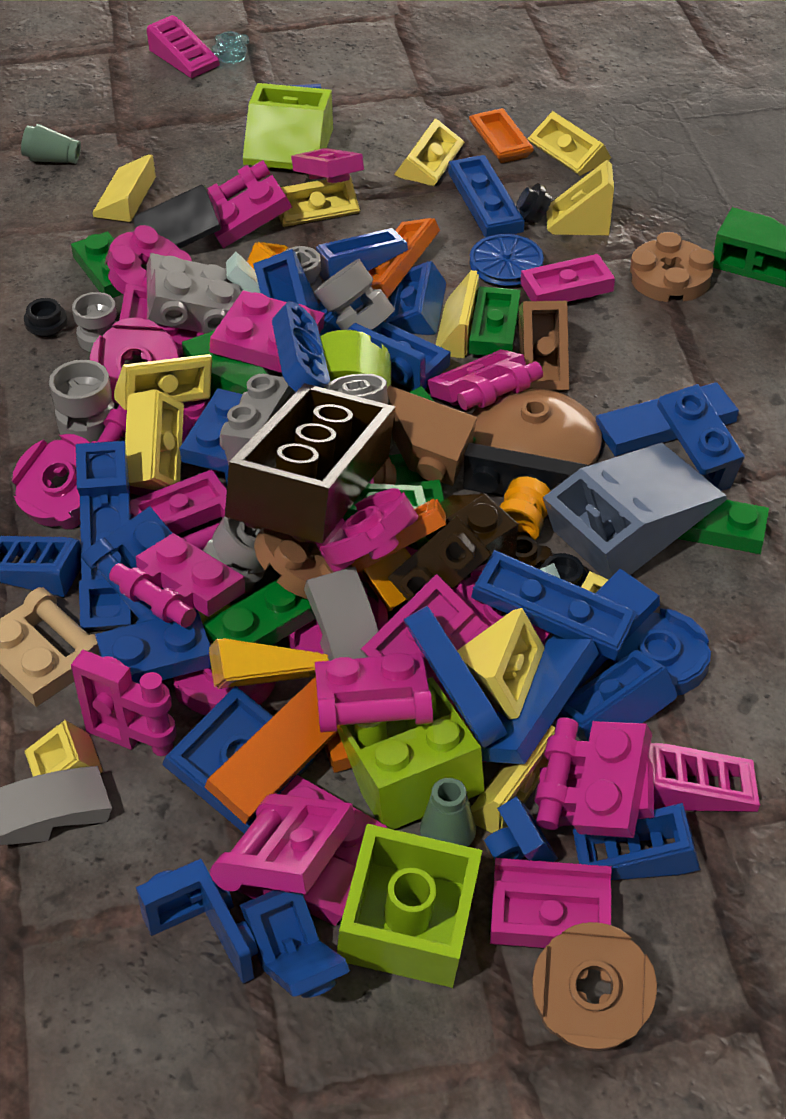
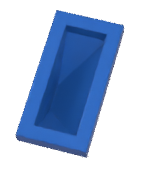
[253,249,319,311]

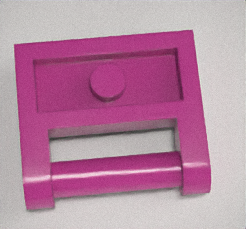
[130,469,227,550]
[315,653,433,733]
[210,794,356,894]

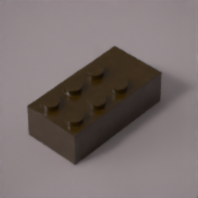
[225,383,395,544]

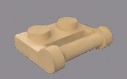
[0,587,100,707]

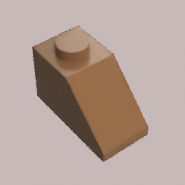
[518,301,569,390]
[387,386,477,486]

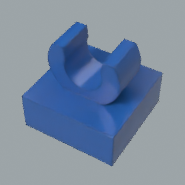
[484,796,558,862]

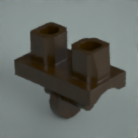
[388,515,492,601]

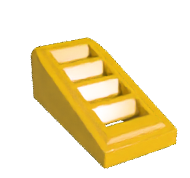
[209,638,329,689]

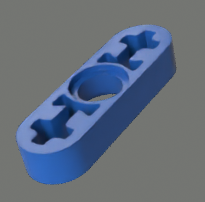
[272,301,330,392]
[403,606,507,749]

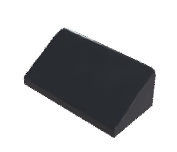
[133,185,222,249]

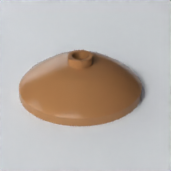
[471,388,602,484]

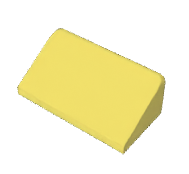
[528,111,611,176]
[394,119,465,186]
[93,154,156,222]
[278,176,360,227]
[436,270,479,358]
[114,354,212,410]
[125,389,184,491]
[471,725,555,833]

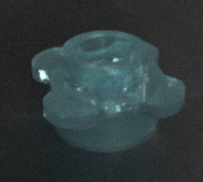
[212,31,250,63]

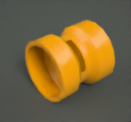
[499,476,551,540]

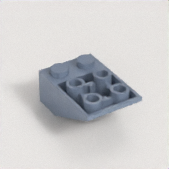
[543,442,727,580]

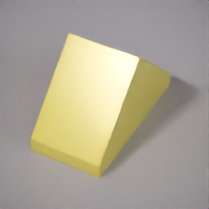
[546,160,614,235]
[457,608,545,720]

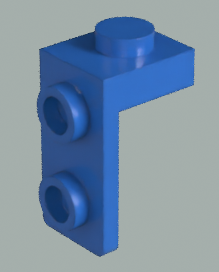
[136,859,258,984]
[240,890,350,998]

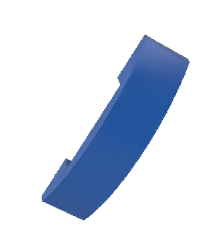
[76,441,133,631]

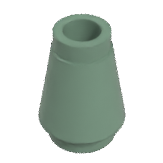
[21,124,81,164]
[420,778,476,847]

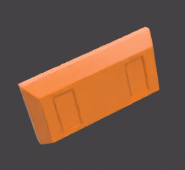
[469,108,534,163]

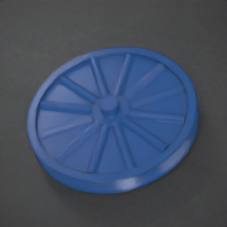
[470,234,544,286]

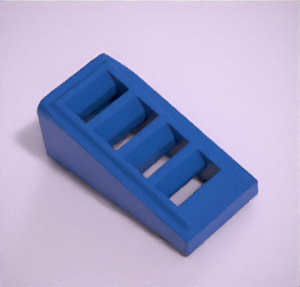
[316,228,408,281]
[0,536,81,597]
[573,803,701,880]

